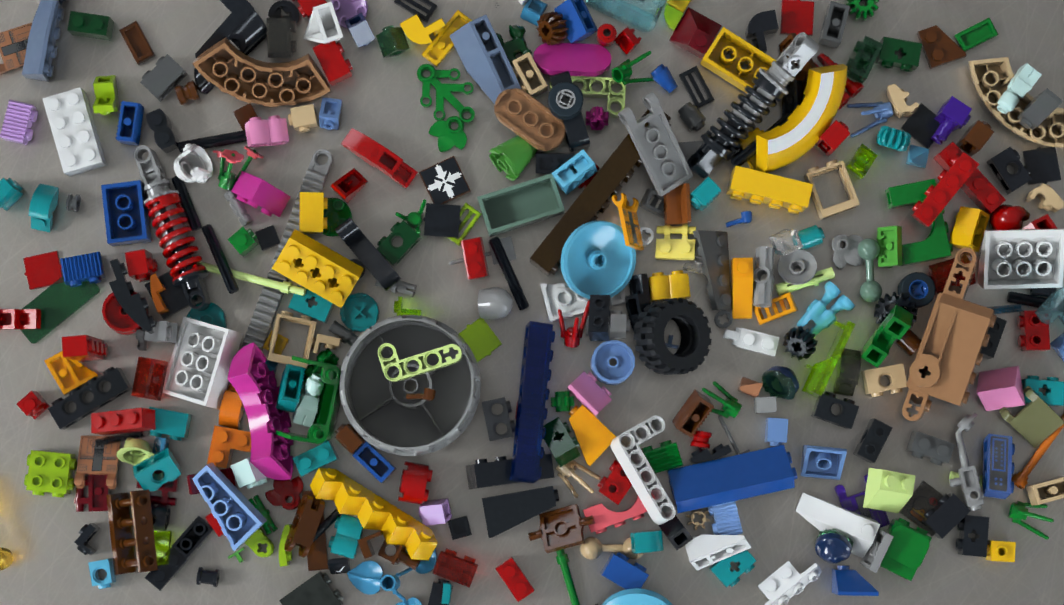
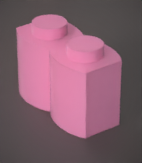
[245,115,289,147]

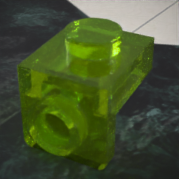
[394,296,422,316]

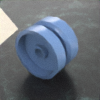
[590,340,635,385]

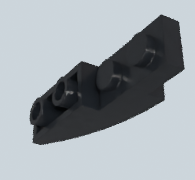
[109,259,156,334]
[625,274,651,334]
[145,516,213,591]

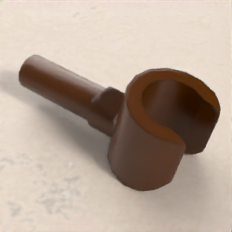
[406,388,436,401]

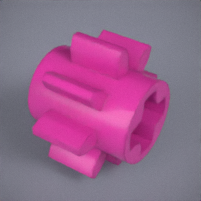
[585,106,609,130]

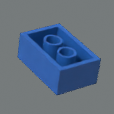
[101,180,152,246]

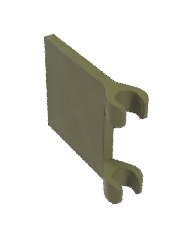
[999,386,1064,448]

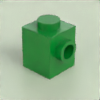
[228,227,258,257]

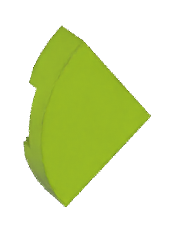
[664,4,684,31]

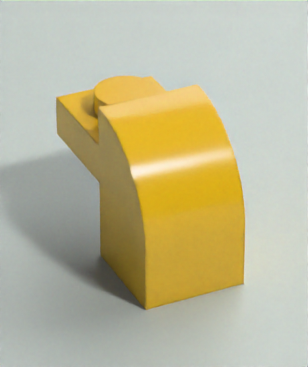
[400,13,446,44]

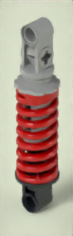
[134,145,210,311]

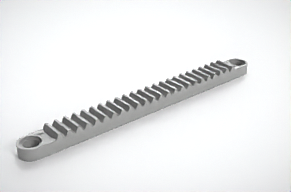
[241,149,333,351]

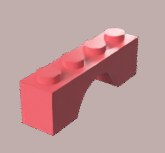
[582,493,655,535]

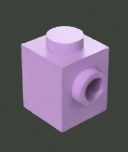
[419,498,452,525]

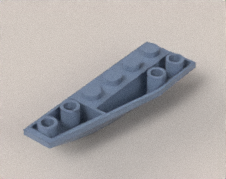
[22,0,66,82]
[449,15,521,104]

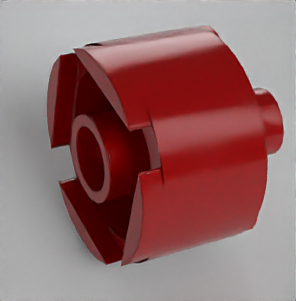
[398,461,433,505]

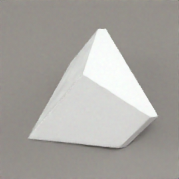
[303,2,344,44]

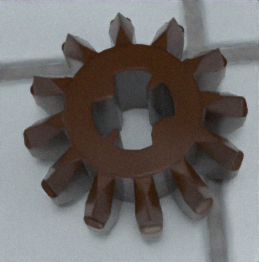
[536,11,569,45]

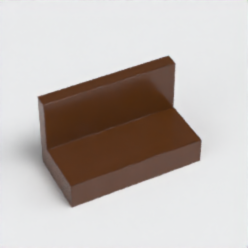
[357,531,383,559]

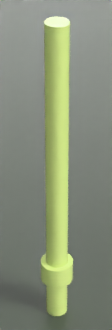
[197,262,306,296]

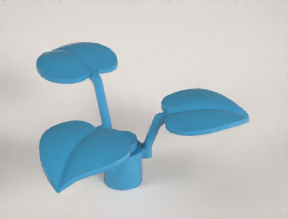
[347,548,437,605]

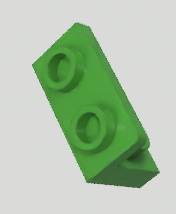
[877,226,902,268]

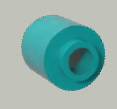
[794,225,825,250]

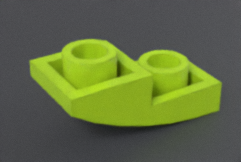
[279,524,292,567]

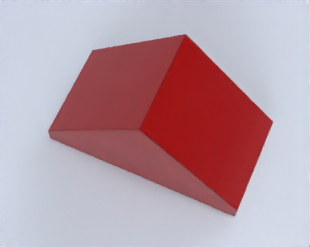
[331,168,368,203]

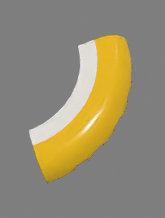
[756,64,848,173]

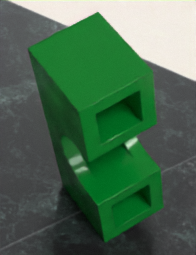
[861,304,913,368]

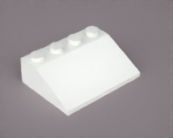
[978,229,1064,289]
[161,317,243,410]

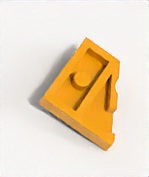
[44,351,98,396]

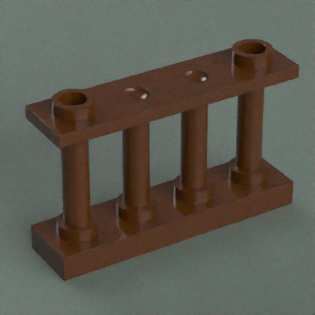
[106,489,158,575]

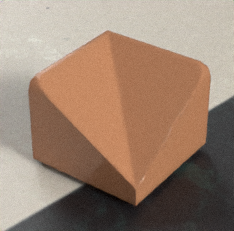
[738,377,763,397]

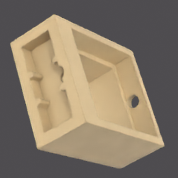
[804,159,860,220]
[267,311,317,369]

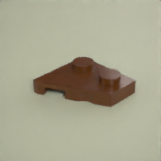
[917,25,967,69]

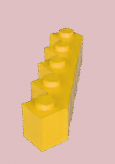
[310,468,438,560]

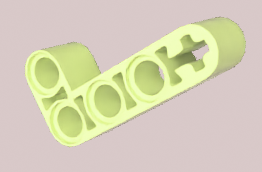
[549,76,626,118]
[378,343,462,382]

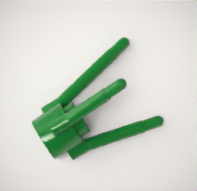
[612,51,654,85]
[395,199,426,234]
[702,381,742,419]
[1008,501,1054,540]

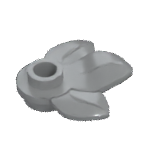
[831,234,864,270]

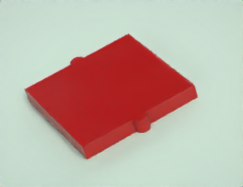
[780,0,814,36]
[23,251,64,290]

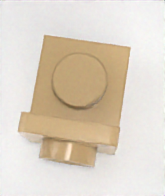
[311,334,342,354]

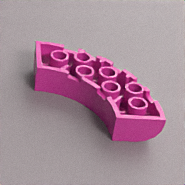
[227,342,294,480]

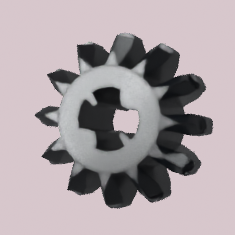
[783,325,818,360]

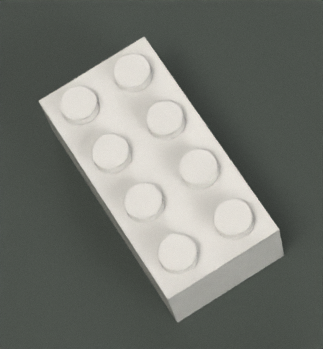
[43,87,107,177]

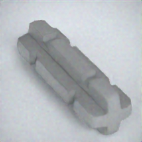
[224,190,252,226]

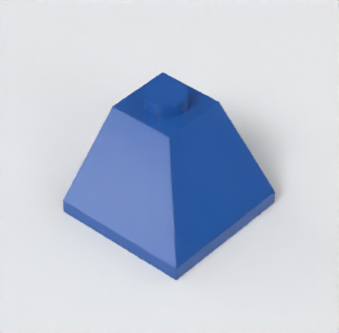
[832,565,879,596]

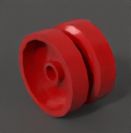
[102,292,149,336]

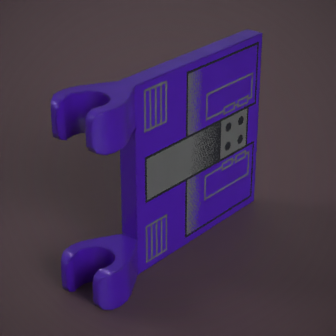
[834,474,890,528]

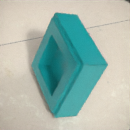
[441,582,452,604]

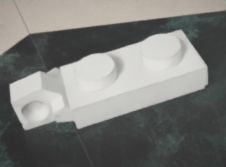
[723,327,780,357]

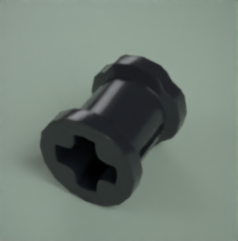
[196,567,220,587]

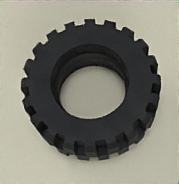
[634,298,712,375]

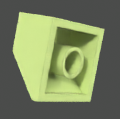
[863,468,916,513]

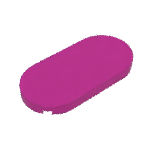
[533,43,611,77]

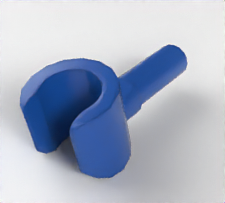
[726,211,752,227]

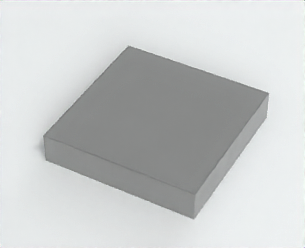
[860,528,894,573]

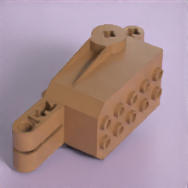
[902,248,997,421]

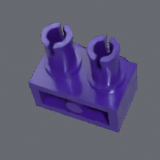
[931,96,972,145]

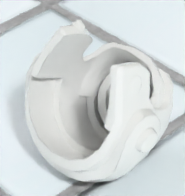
[174,143,214,183]

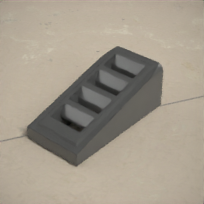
[639,188,665,219]

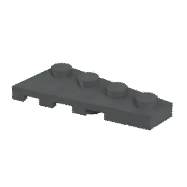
[693,230,732,310]

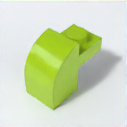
[93,75,119,115]

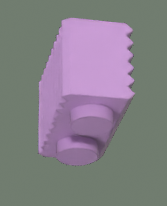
[0,100,38,145]

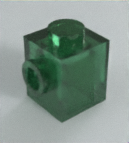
[376,25,410,58]

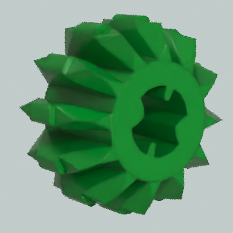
[846,0,879,20]

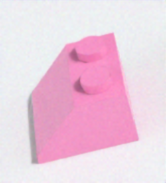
[567,372,612,416]

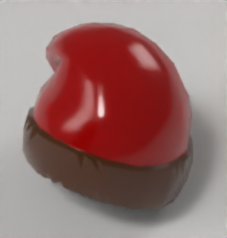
[989,204,1030,230]

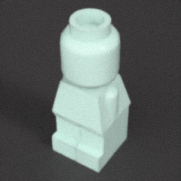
[997,63,1042,114]
[292,373,324,427]

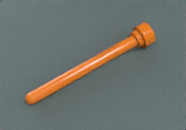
[1011,413,1064,489]

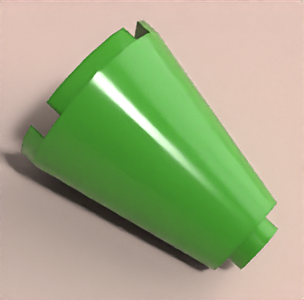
[489,135,538,181]

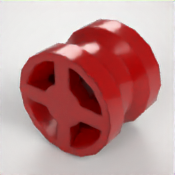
[690,431,712,449]

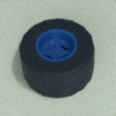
[898,272,936,309]

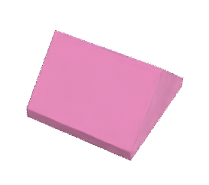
[977,366,1026,411]

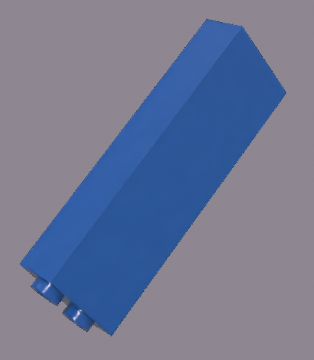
[667,445,797,513]

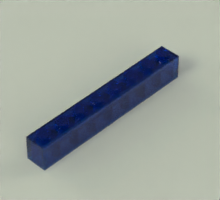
[510,321,555,484]

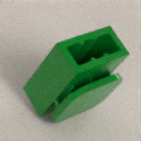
[880,518,932,581]

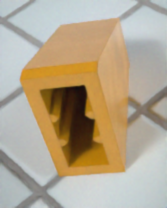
[568,405,616,466]

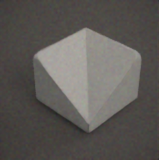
[754,397,777,413]

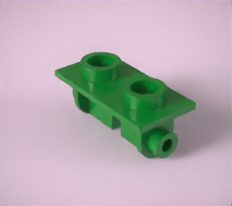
[303,348,339,382]

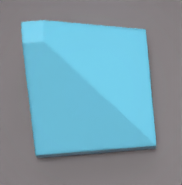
[906,145,930,168]

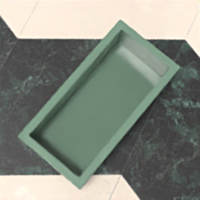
[477,173,565,237]

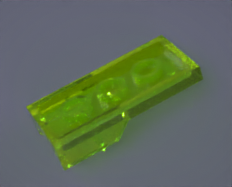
[801,321,856,398]

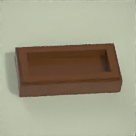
[119,21,156,65]

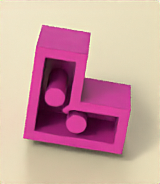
[231,171,291,217]

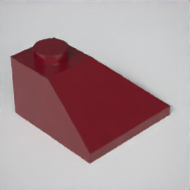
[669,7,722,59]

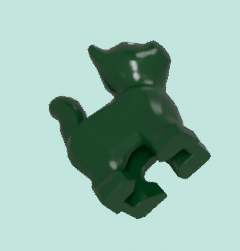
[496,25,532,66]

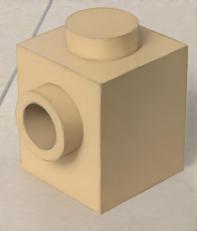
[288,104,319,133]

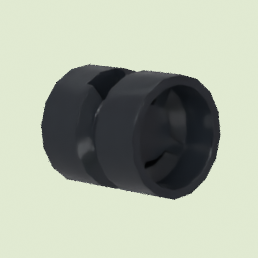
[151,503,171,531]

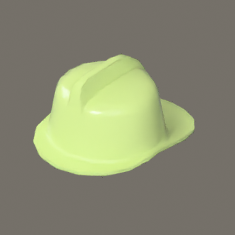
[116,437,155,466]

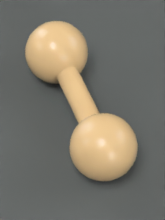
[580,537,644,560]

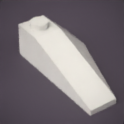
[795,492,880,558]

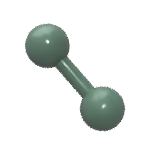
[858,238,882,302]

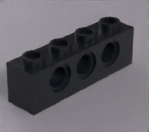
[48,367,133,430]

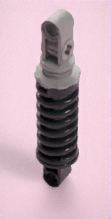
[687,32,819,178]

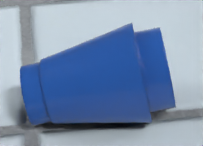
[650,64,678,93]

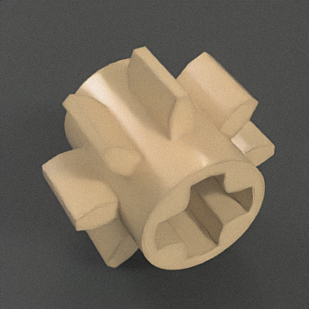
[685,508,710,530]

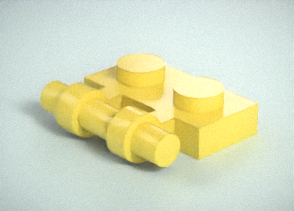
[655,224,696,260]

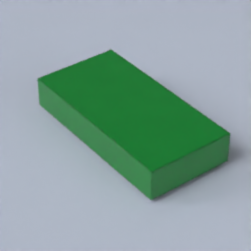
[954,18,998,52]

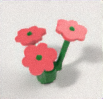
[213,146,264,190]

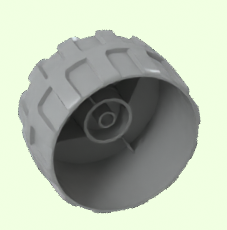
[339,315,481,456]

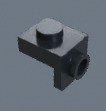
[74,523,100,555]

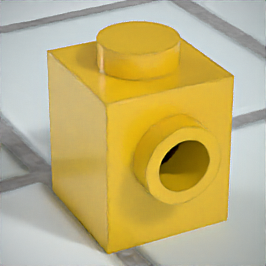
[986,540,1016,562]

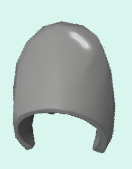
[478,287,514,320]

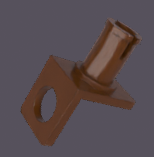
[378,540,421,570]

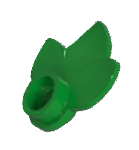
[429,116,467,152]

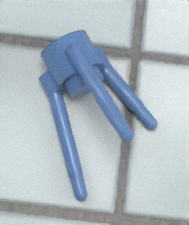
[847,101,893,138]

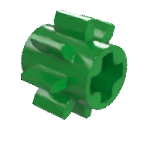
[551,391,575,412]

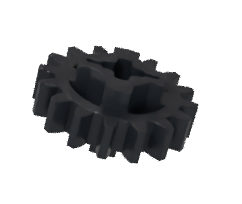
[874,292,918,329]

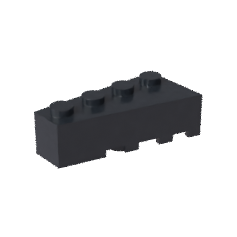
[466,451,555,489]

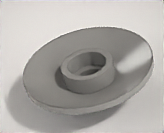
[777,249,817,285]

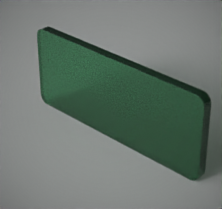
[20,276,100,344]

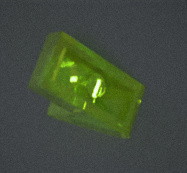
[845,143,877,180]

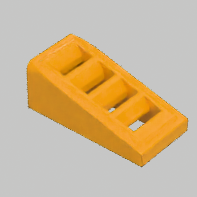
[753,292,798,325]

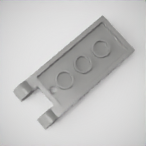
[618,92,693,196]

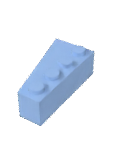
[192,463,267,551]

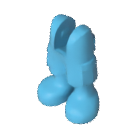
[797,281,855,336]

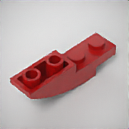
[341,128,418,189]

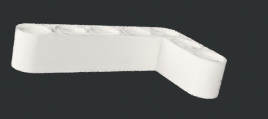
[611,415,676,525]

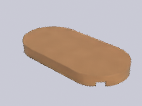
[494,88,566,151]

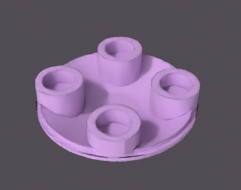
[330,0,368,28]

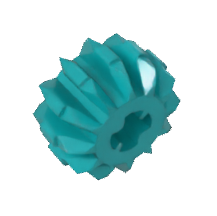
[876,126,911,152]

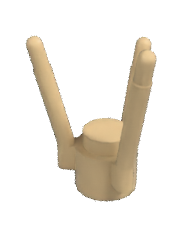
[556,460,601,498]

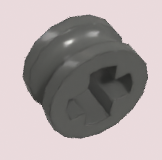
[66,193,81,212]
[714,310,733,329]

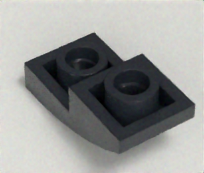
[689,444,732,463]

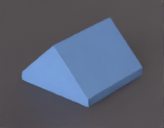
[801,445,847,480]

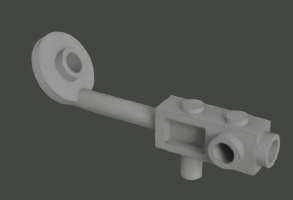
[949,413,984,511]

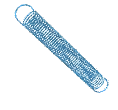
[987,304,1028,314]

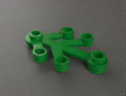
[417,64,475,123]

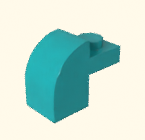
[28,184,59,232]
[630,530,664,554]

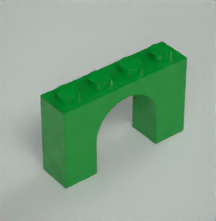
[885,179,953,266]

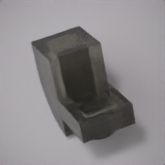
[833,348,861,396]

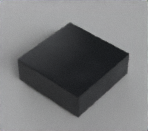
[255,225,280,251]
[448,516,472,540]

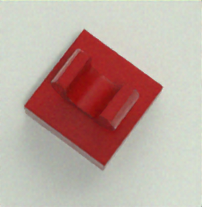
[615,27,641,55]

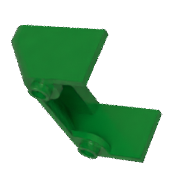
[276,356,341,444]

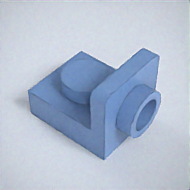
[319,97,342,130]

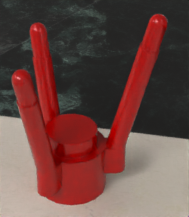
[558,300,590,348]

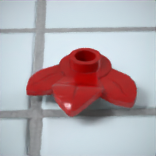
[265,476,304,510]

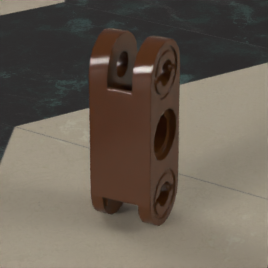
[284,494,325,558]

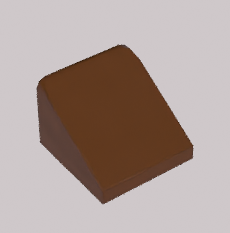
[233,103,258,130]

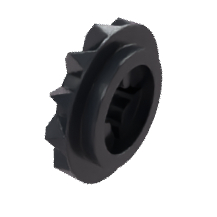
[268,0,300,31]

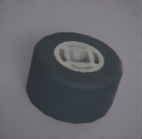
[547,82,584,120]

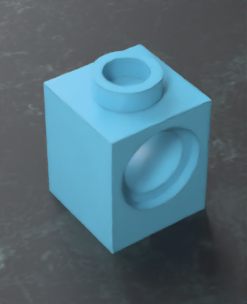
[88,558,116,589]

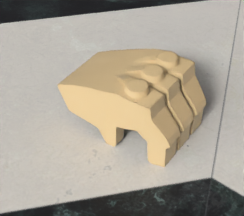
[886,84,919,119]
[1025,183,1064,213]

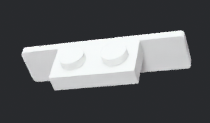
[758,561,822,605]

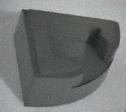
[136,329,147,351]

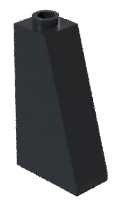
[482,486,559,538]

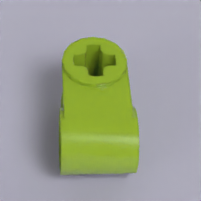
[245,528,275,557]

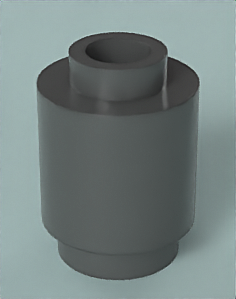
[678,102,706,132]

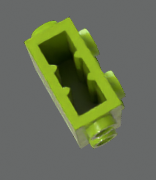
[24,450,77,498]

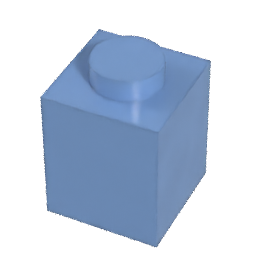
[765,418,788,446]

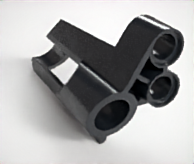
[194,0,268,94]

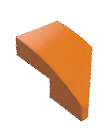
[150,273,168,315]

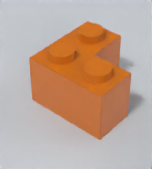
[207,425,251,468]

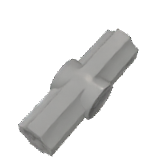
[753,246,775,308]

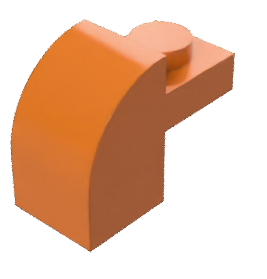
[219,383,244,429]

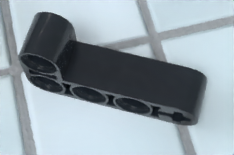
[549,71,590,152]
[335,217,401,291]

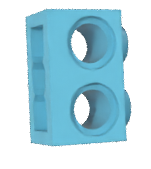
[552,149,598,195]

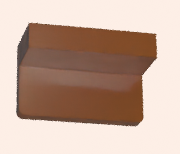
[664,183,691,225]

